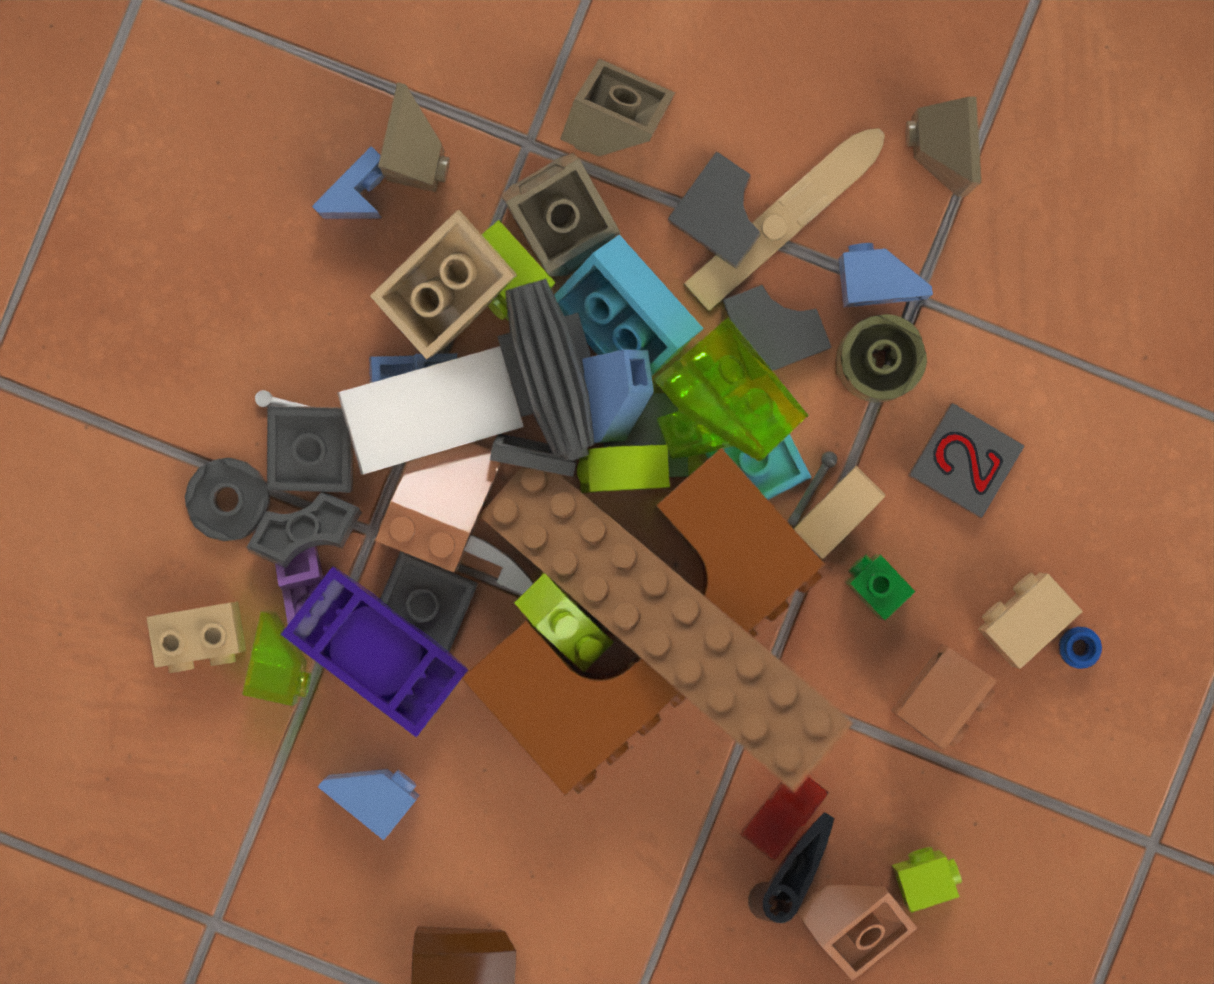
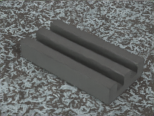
[490,434,577,477]

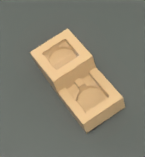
[794,466,886,559]

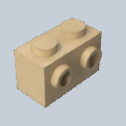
[978,573,1083,669]
[147,601,246,673]

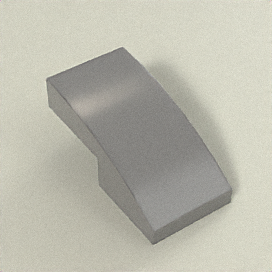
[464,535,534,594]

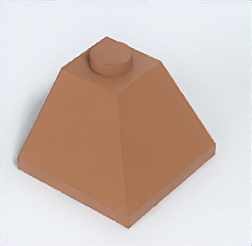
[797,884,917,981]

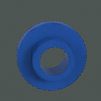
[1059,627,1102,669]

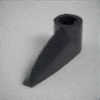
[748,812,835,923]

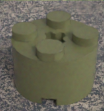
[836,314,927,403]

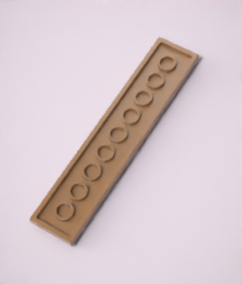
[479,467,853,792]

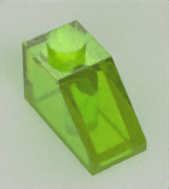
[242,610,311,706]

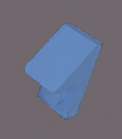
[312,146,384,219]

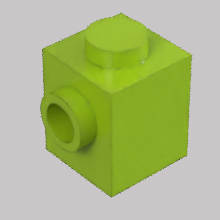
[892,847,962,913]

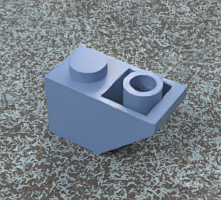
[582,350,654,443]

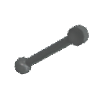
[787,451,838,528]

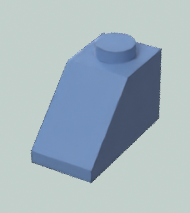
[838,243,933,308]
[318,769,419,840]

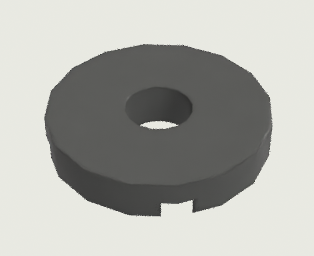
[185,458,271,541]

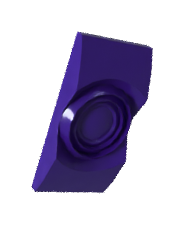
[280,566,468,738]

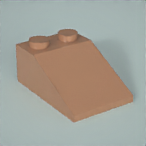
[375,442,502,572]

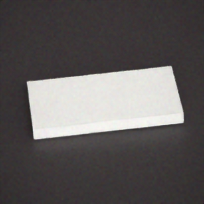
[337,346,524,475]

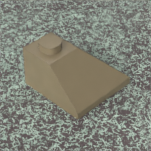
[560,59,675,157]
[378,82,450,192]
[906,96,981,197]

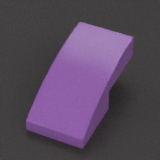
[275,546,324,624]

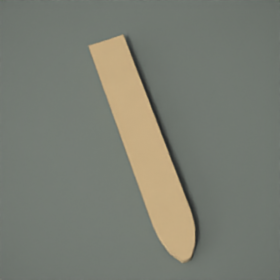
[684,128,885,312]

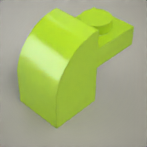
[577,445,670,493]

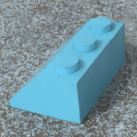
[554,234,704,376]

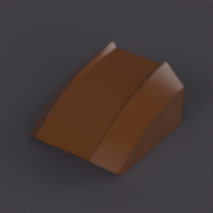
[411,926,516,984]

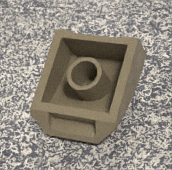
[501,153,620,276]

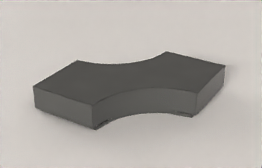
[246,492,362,568]

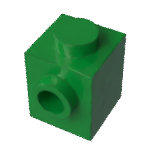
[845,554,916,621]

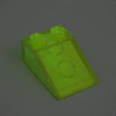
[654,317,809,462]

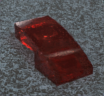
[739,776,829,860]

